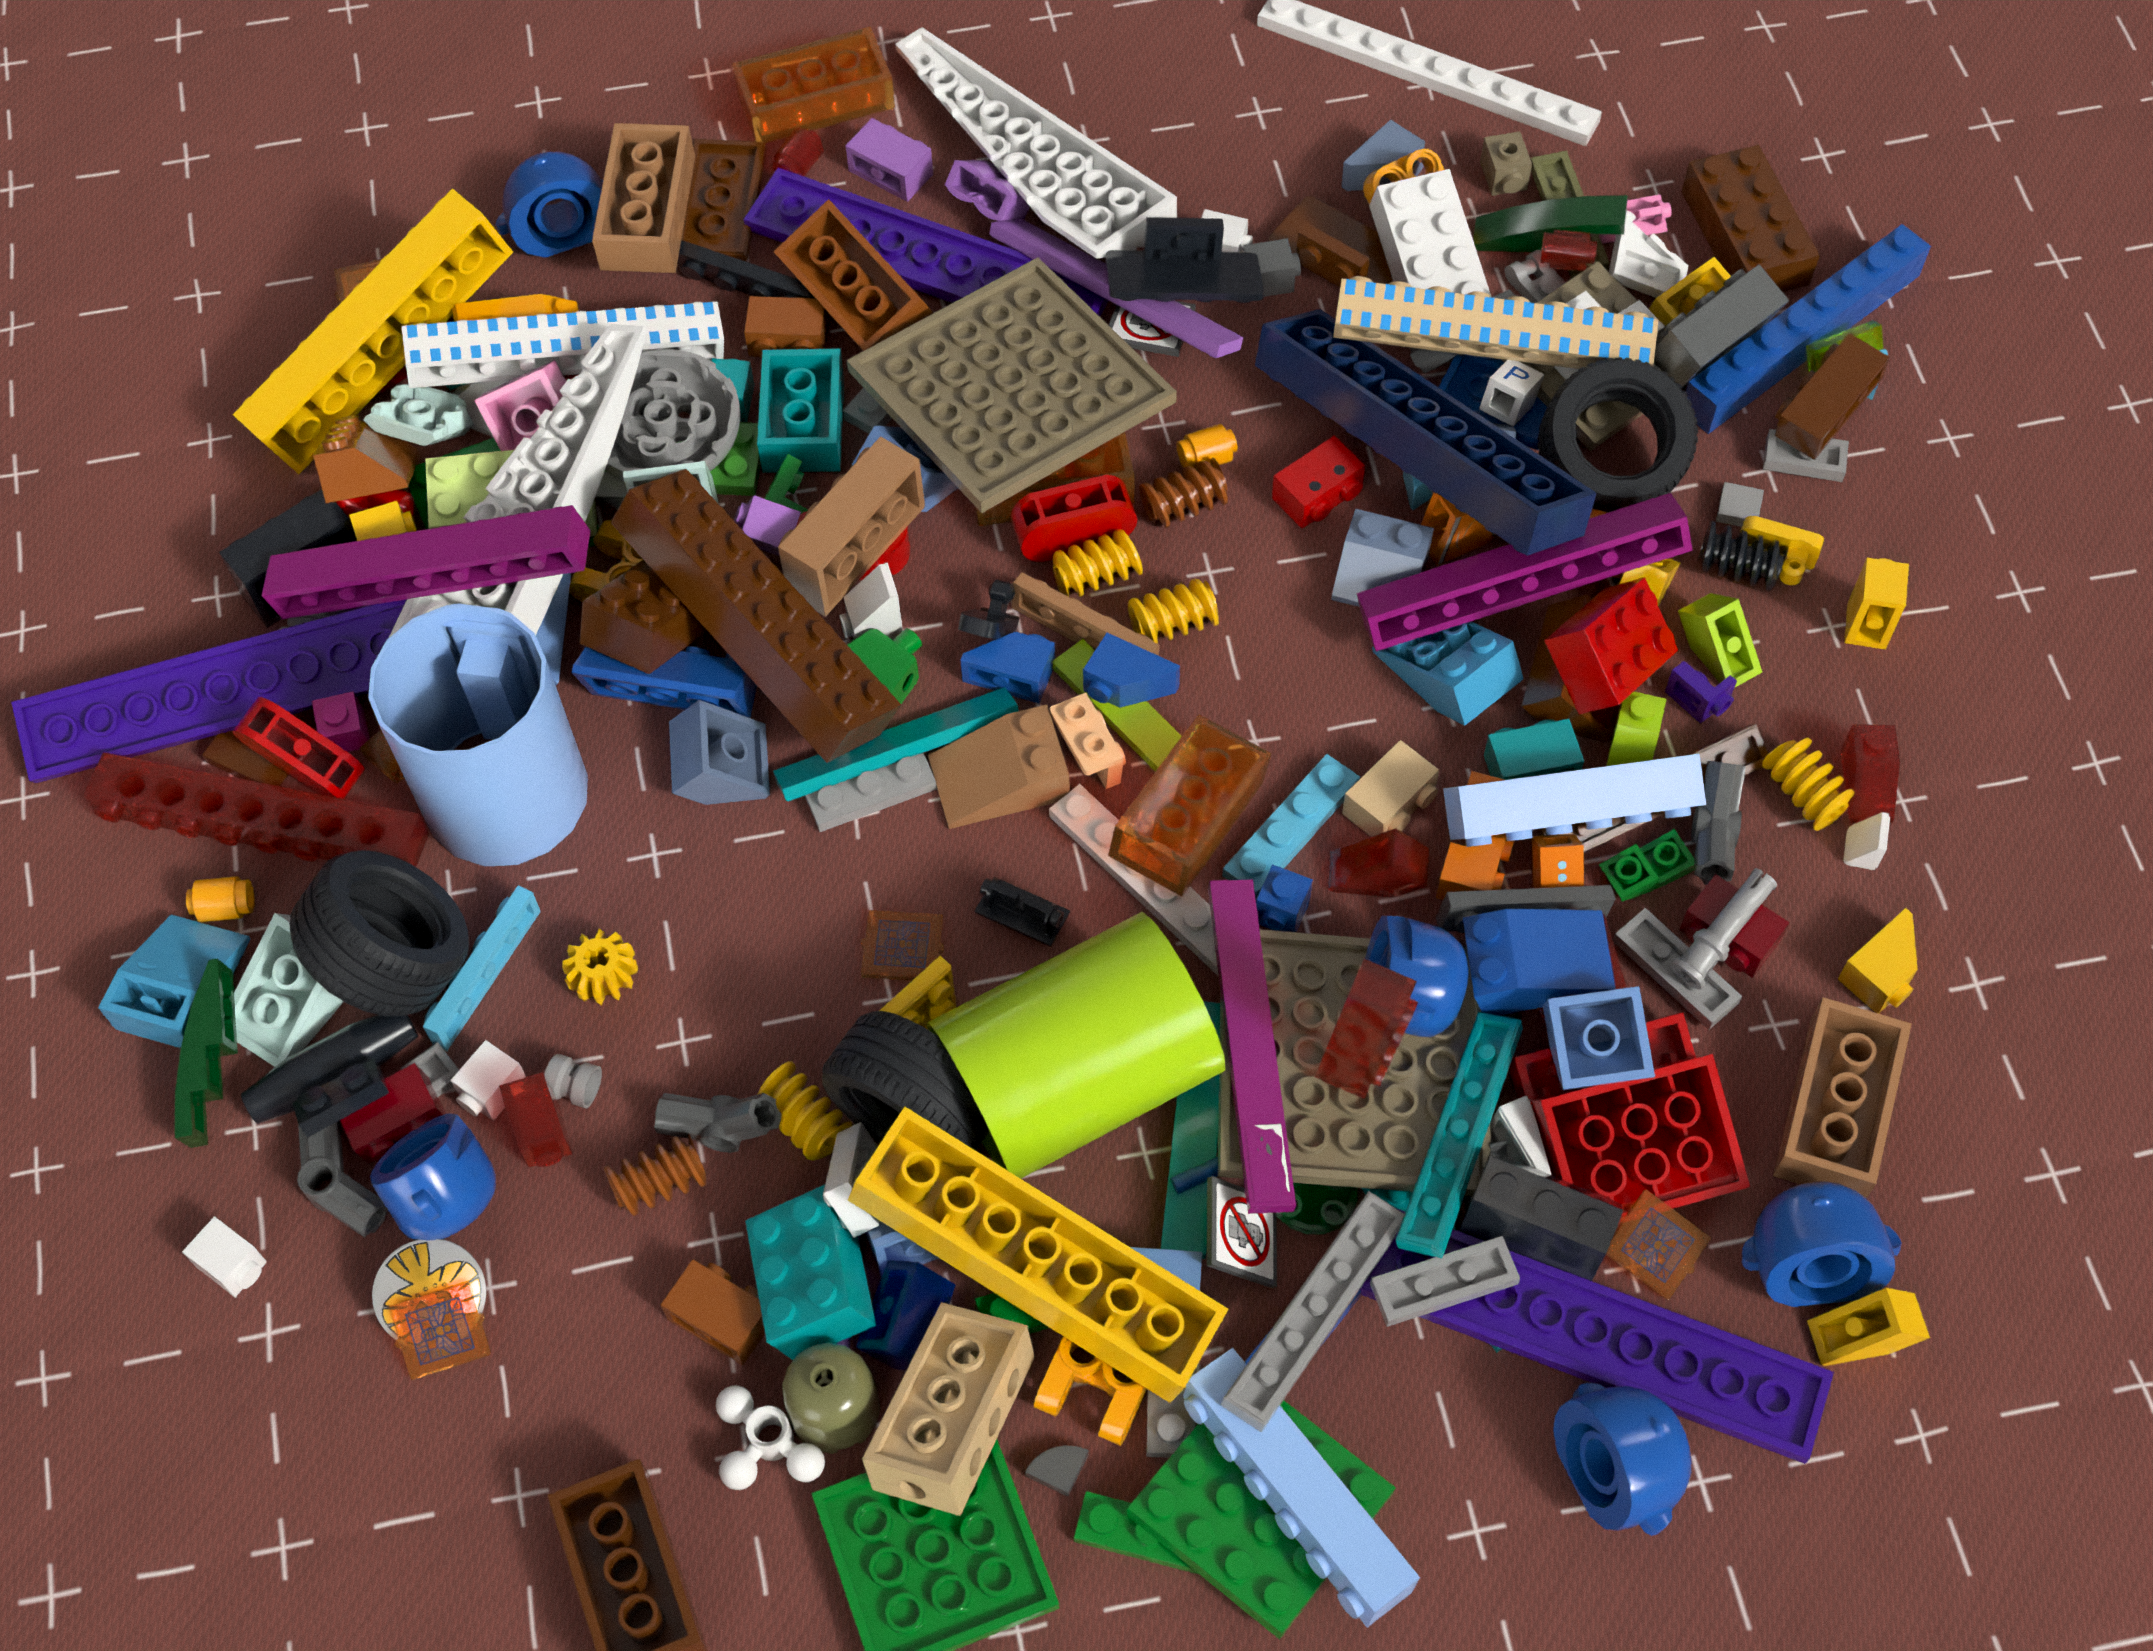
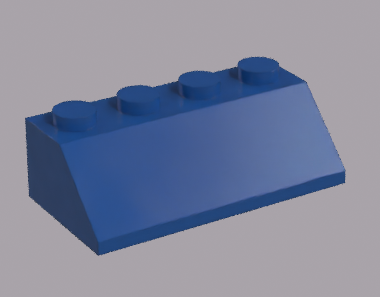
[572,646,757,718]

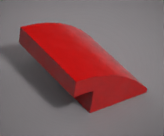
[1509,1012,1750,1224]

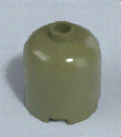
[782,1342,881,1454]

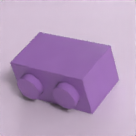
[846,118,933,202]
[734,495,801,556]

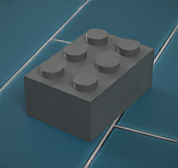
[1654,264,1789,389]

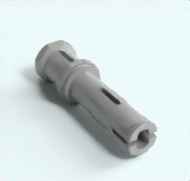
[1670,868,1777,990]

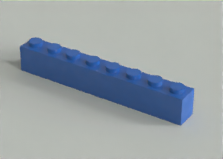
[1686,224,1931,434]

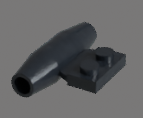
[241,1014,419,1138]

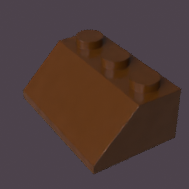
[1522,594,1620,742]

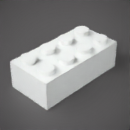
[1369,169,1492,298]

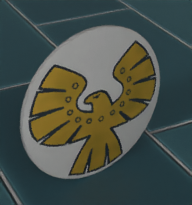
[372,1239,486,1349]

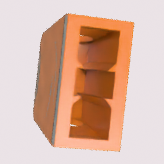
[1421,492,1495,566]

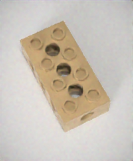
[862,1302,1035,1516]

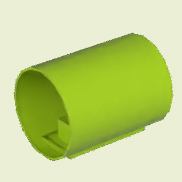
[926,912,1226,1179]

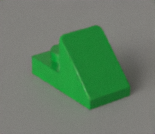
[764,454,808,514]

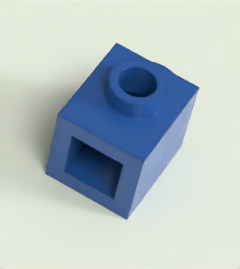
[1256,864,1313,932]

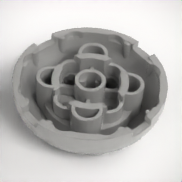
[605,349,740,481]

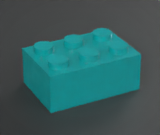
[757,349,844,473]
[745,1184,876,1360]

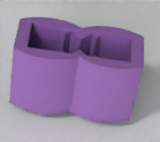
[945,160,1030,221]

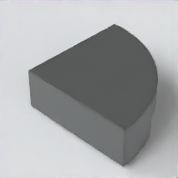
[1025,1446,1089,1497]

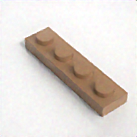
[1012,572,1160,655]

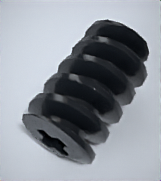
[1696,520,1788,592]

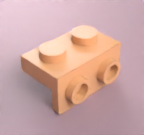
[1050,693,1126,789]

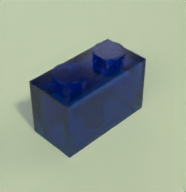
[856,1260,956,1370]

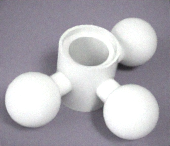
[716,1385,825,1490]

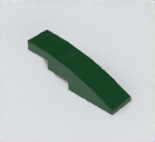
[1473,195,1628,253]
[175,958,238,1148]

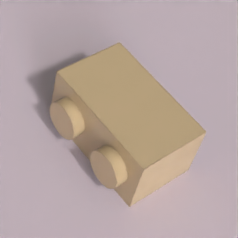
[1342,740,1439,844]

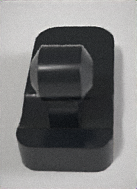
[958,579,1020,639]

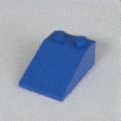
[1463,909,1616,1016]

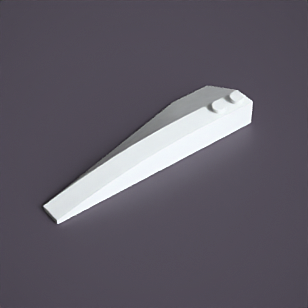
[896,27,1177,259]
[389,324,647,638]

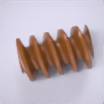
[1139,457,1228,528]
[604,1132,706,1216]

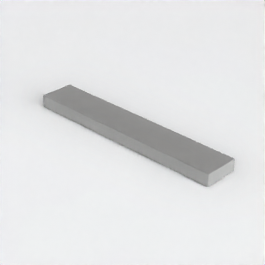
[1221,1191,1405,1432]

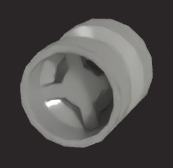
[542,1054,602,1108]

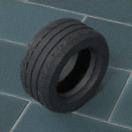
[1537,357,1698,513]
[289,850,469,1016]
[822,1011,989,1151]

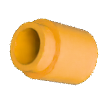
[1176,424,1238,469]
[186,876,255,922]

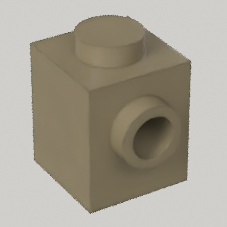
[1480,131,1532,196]

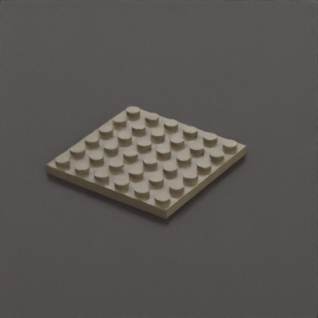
[847,257,1177,513]
[1218,929,1491,1196]

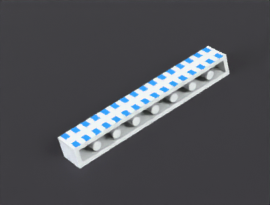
[401,302,724,388]

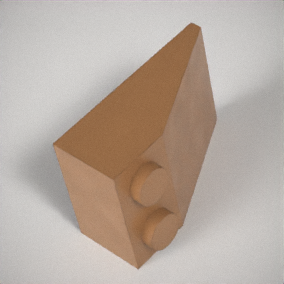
[928,705,1070,829]

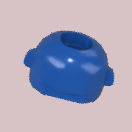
[496,152,603,258]
[1361,915,1469,1037]
[370,1113,496,1241]
[1742,1182,1901,1307]
[1553,1383,1692,1536]

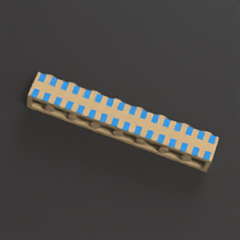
[1333,276,1659,369]

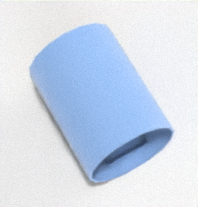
[368,604,588,866]

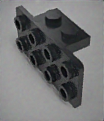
[1106,217,1264,303]

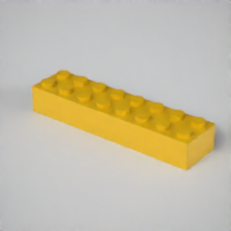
[233,188,513,474]
[848,1107,1228,1403]

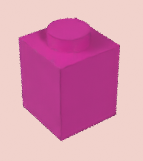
[312,692,371,752]

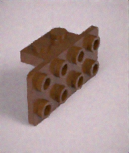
[1268,196,1394,287]

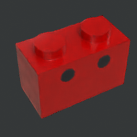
[1272,435,1365,529]

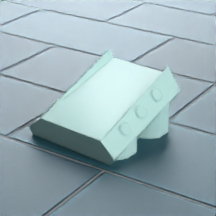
[364,384,474,446]

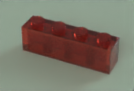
[1315,959,1418,1099]

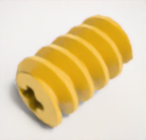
[1053,529,1143,597]
[1128,578,1219,644]
[1762,738,1855,831]
[757,1061,852,1161]

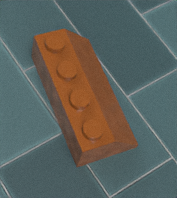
[773,199,933,351]
[313,415,420,503]

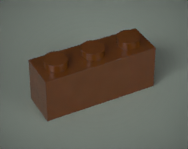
[1775,333,1890,460]

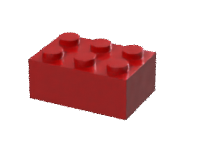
[1544,577,1678,714]

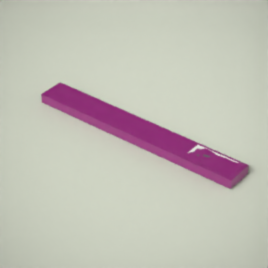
[1208,879,1296,1214]

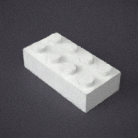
[823,1122,880,1237]

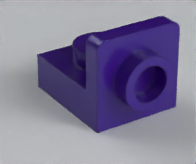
[1665,661,1737,724]

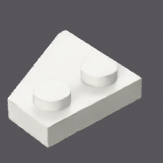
[1609,211,1688,298]

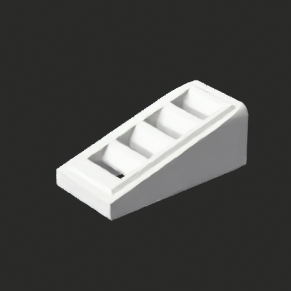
[1490,1096,1552,1175]

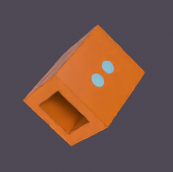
[1532,834,1584,888]

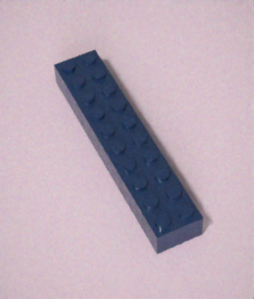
[1255,309,1596,556]

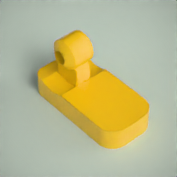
[1740,516,1824,585]

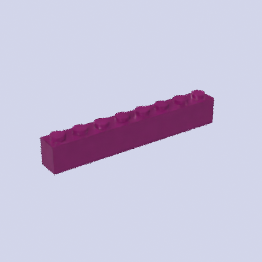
[1356,493,1693,651]
[262,505,590,619]

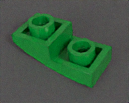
[1599,829,1695,902]

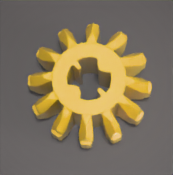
[562,929,638,1006]

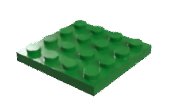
[1126,1400,1396,1640]
[811,1439,1060,1651]

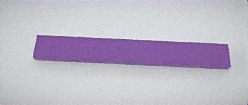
[989,218,1243,358]

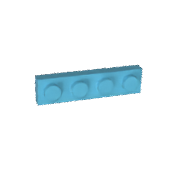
[1222,754,1360,900]
[423,885,541,1051]

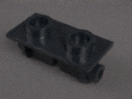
[975,877,1070,947]

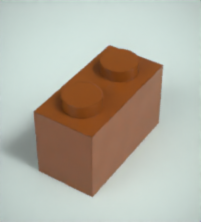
[744,296,829,358]
[661,1259,765,1366]

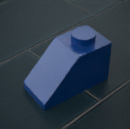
[960,632,1055,704]
[1083,632,1180,708]

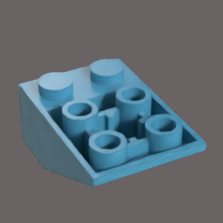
[1372,621,1524,726]
[98,915,251,1048]

